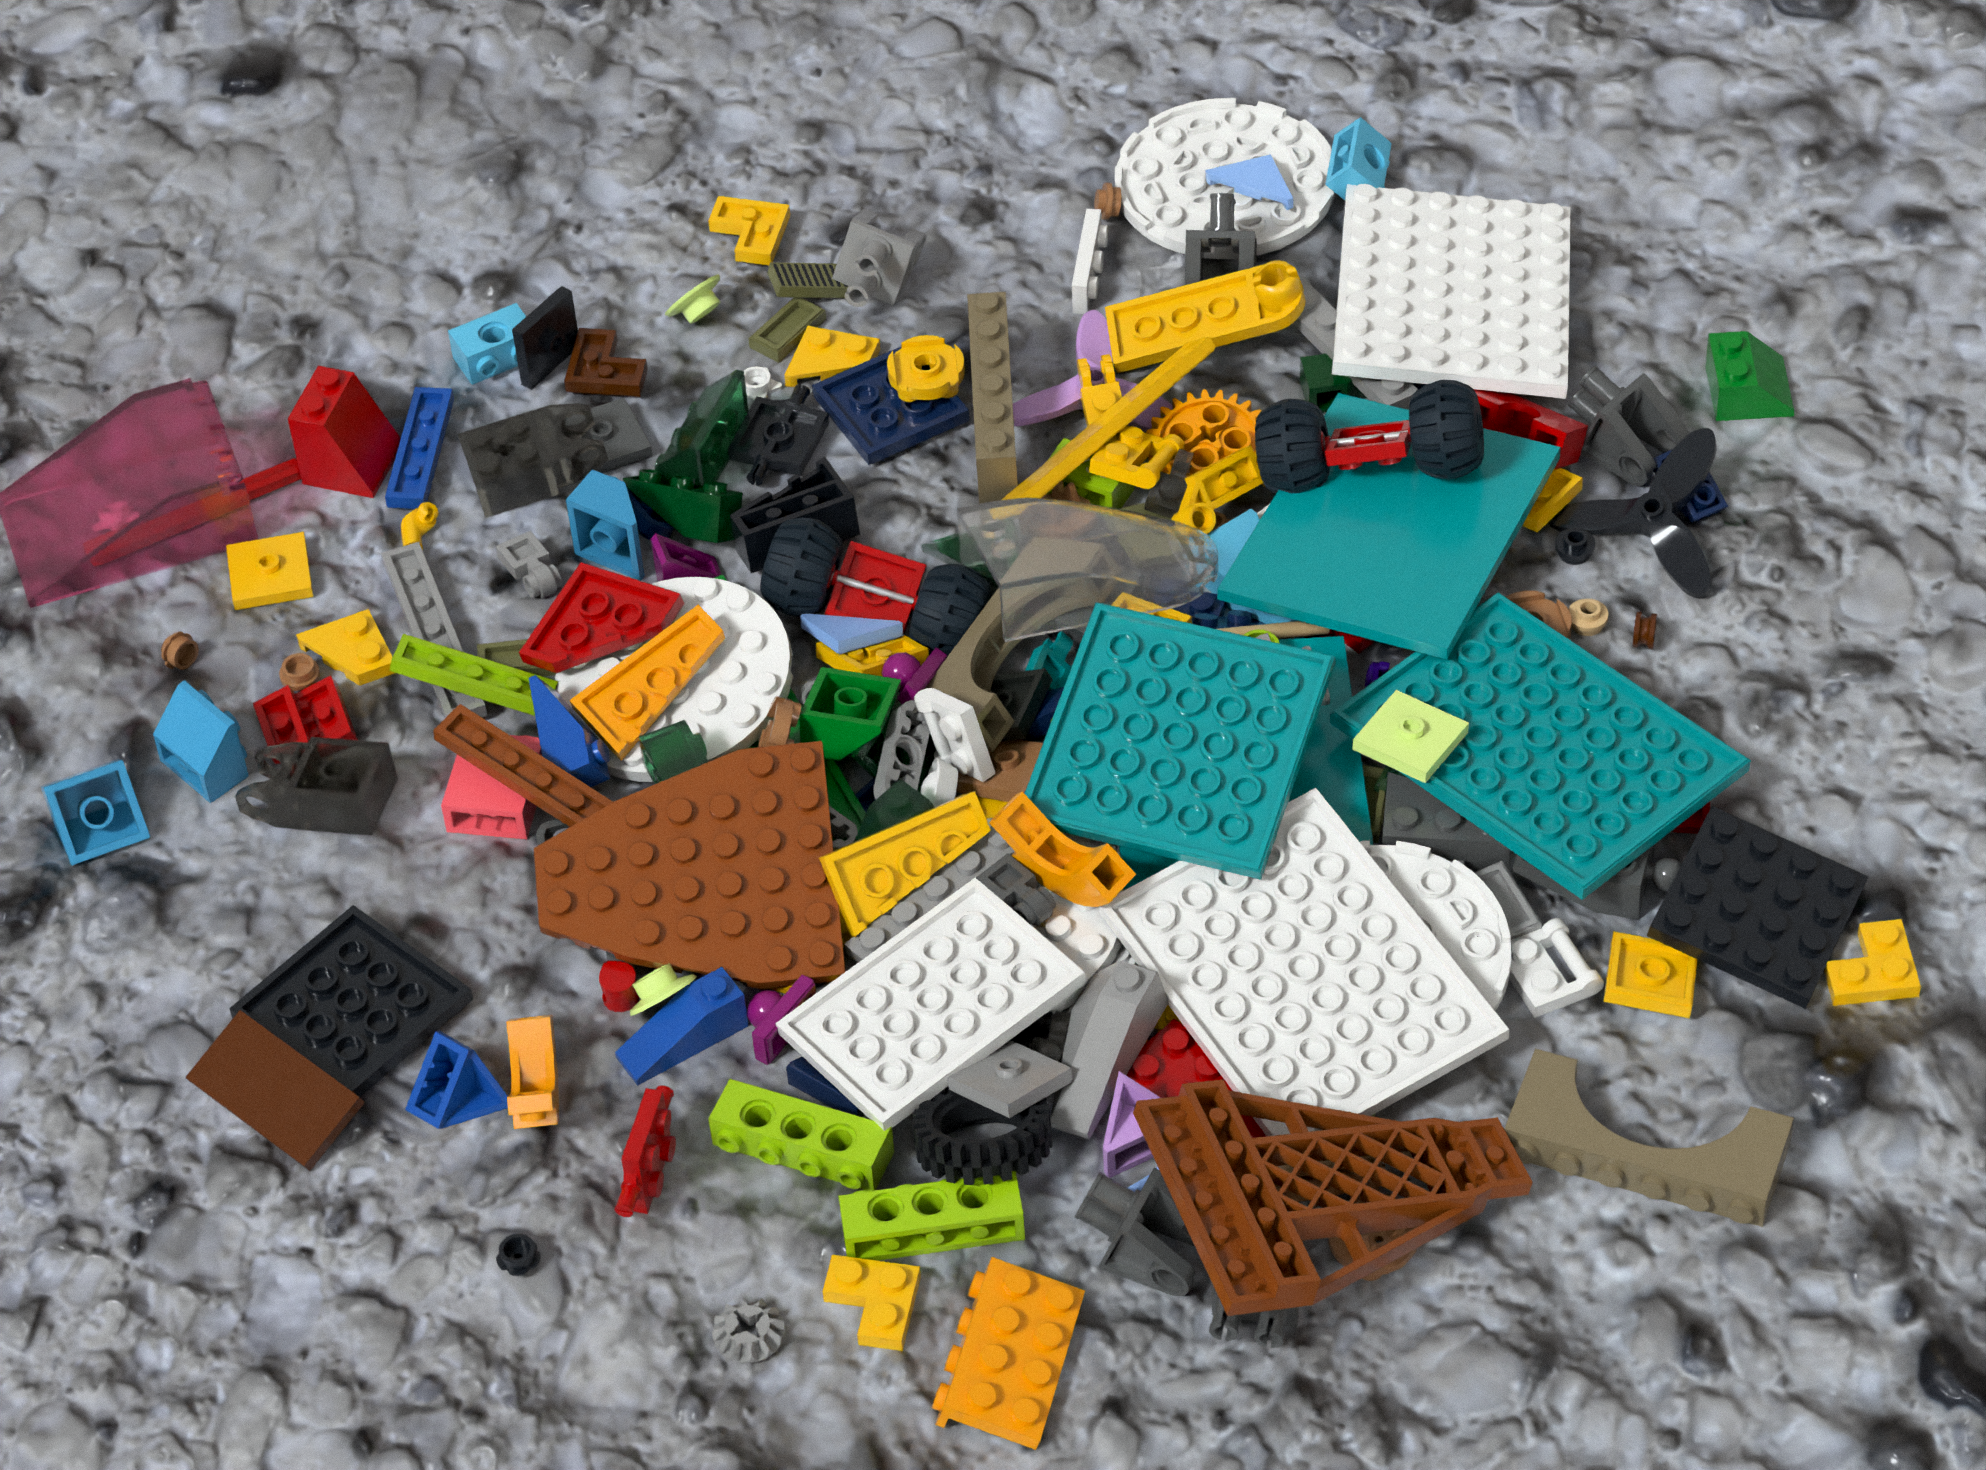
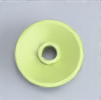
[665,274,721,324]
[630,963,697,1016]

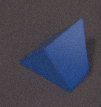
[405,1031,508,1129]

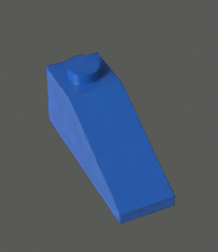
[529,675,610,787]
[615,967,749,1086]

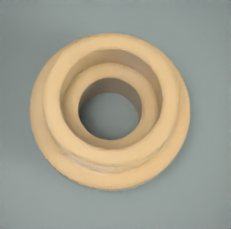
[1569,599,1608,636]

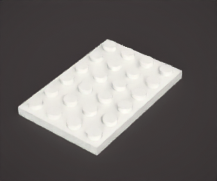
[775,877,1087,1131]

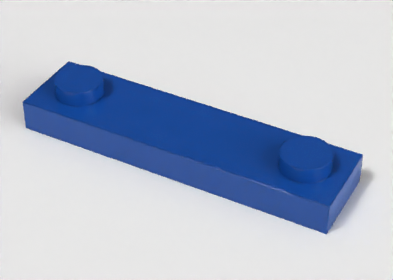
[385,387,454,509]

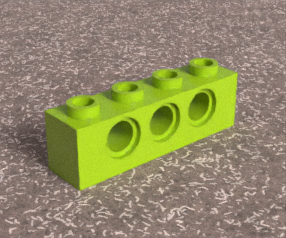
[708,1079,894,1191]
[838,1171,1025,1261]

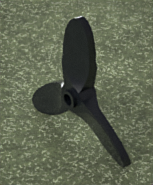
[1548,428,1717,598]

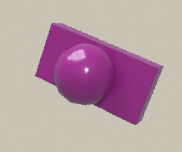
[882,648,947,714]
[747,975,816,1065]

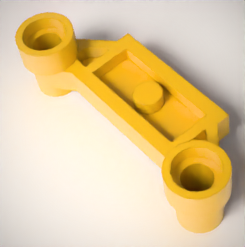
[1171,445,1266,536]

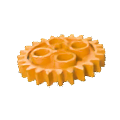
[1146,389,1261,497]

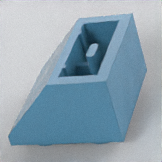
[153,680,249,803]

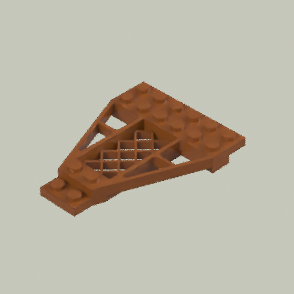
[1133,1080,1533,1316]

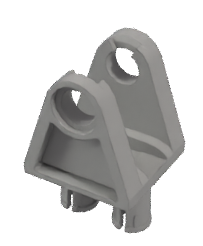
[832,208,927,307]

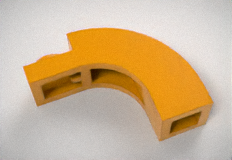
[989,791,1136,907]
[506,1015,559,1129]

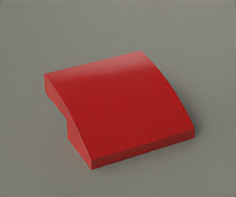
[253,675,358,764]

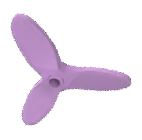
[1013,310,1173,433]

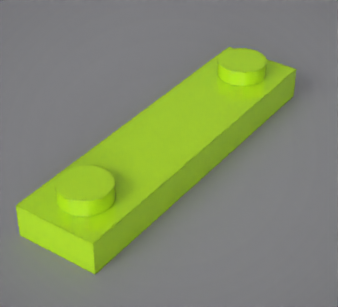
[389,634,558,716]

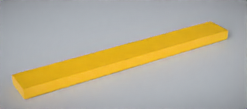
[987,336,1216,523]

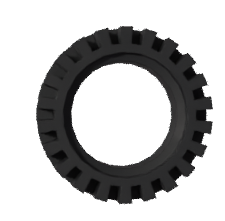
[912,1087,1053,1185]

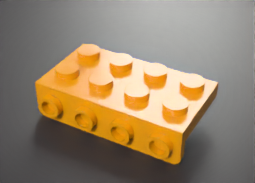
[932,1257,1085,1450]

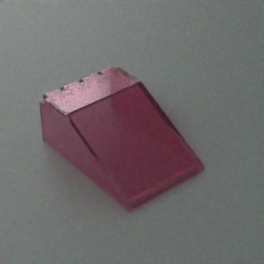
[0,378,258,608]

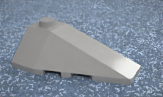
[1050,961,1168,1139]

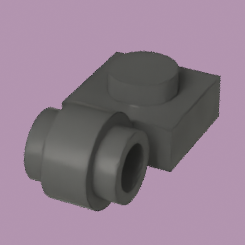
[976,854,1056,926]

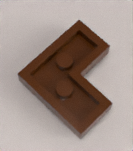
[564,328,648,397]

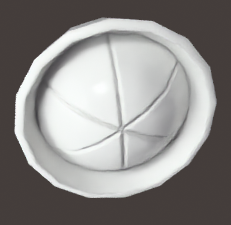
[919,757,958,814]

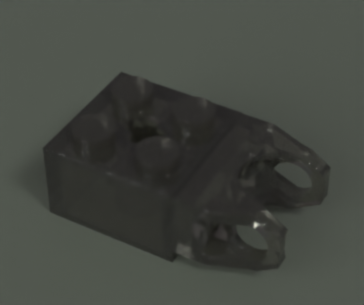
[458,403,608,518]
[235,737,398,836]

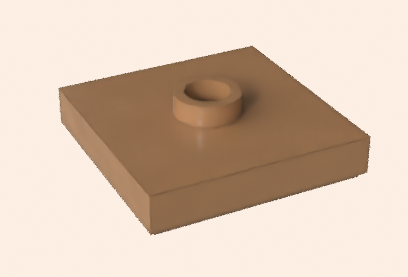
[956,739,1043,802]

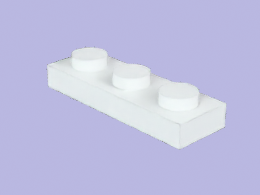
[1071,208,1108,314]

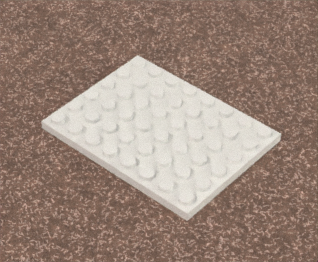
[1332,184,1571,399]
[1099,788,1509,1136]

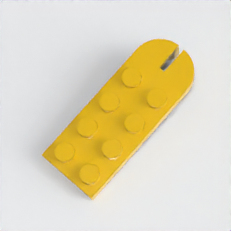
[1105,260,1305,373]

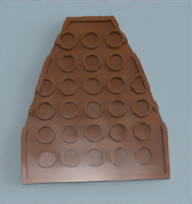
[534,741,845,989]

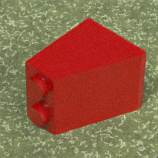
[288,365,401,499]

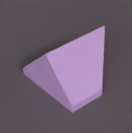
[1103,1071,1160,1178]

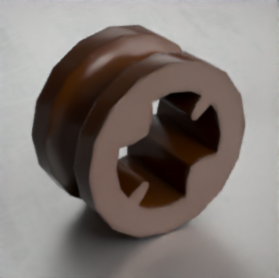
[1633,612,1657,650]

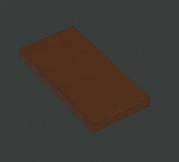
[185,1010,365,1171]

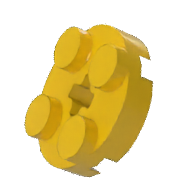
[887,335,965,402]

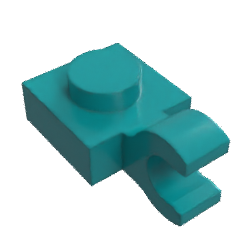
[1025,631,1073,691]

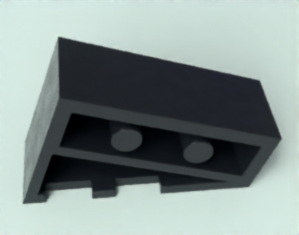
[730,456,860,573]

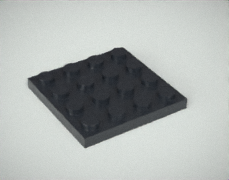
[1647,806,1869,1009]
[229,905,473,1097]

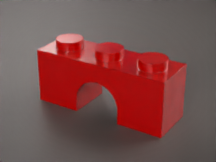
[1474,389,1588,470]

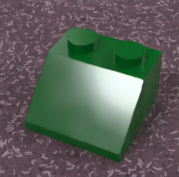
[1705,331,1795,421]
[800,667,901,760]

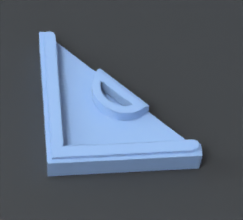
[1205,154,1293,210]
[800,614,903,655]

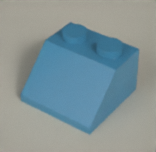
[566,469,645,581]
[40,759,151,866]

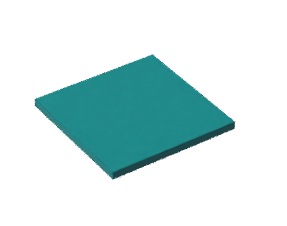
[1024,602,1336,880]

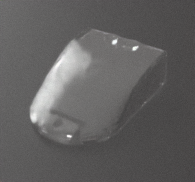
[957,498,1219,642]

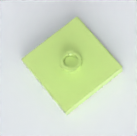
[1352,690,1469,783]

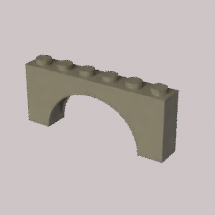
[967,292,1018,525]
[906,542,1121,752]
[1504,1048,1794,1227]

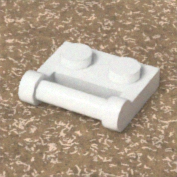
[914,688,996,782]
[1509,918,1604,1018]

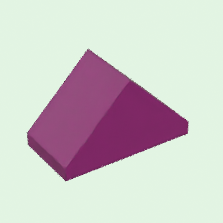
[651,533,722,581]

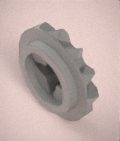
[712,1297,785,1363]

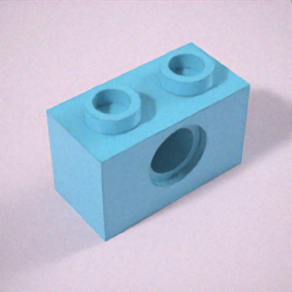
[1325,117,1392,200]
[448,303,526,385]

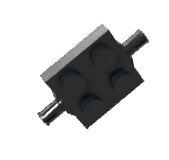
[728,384,829,486]

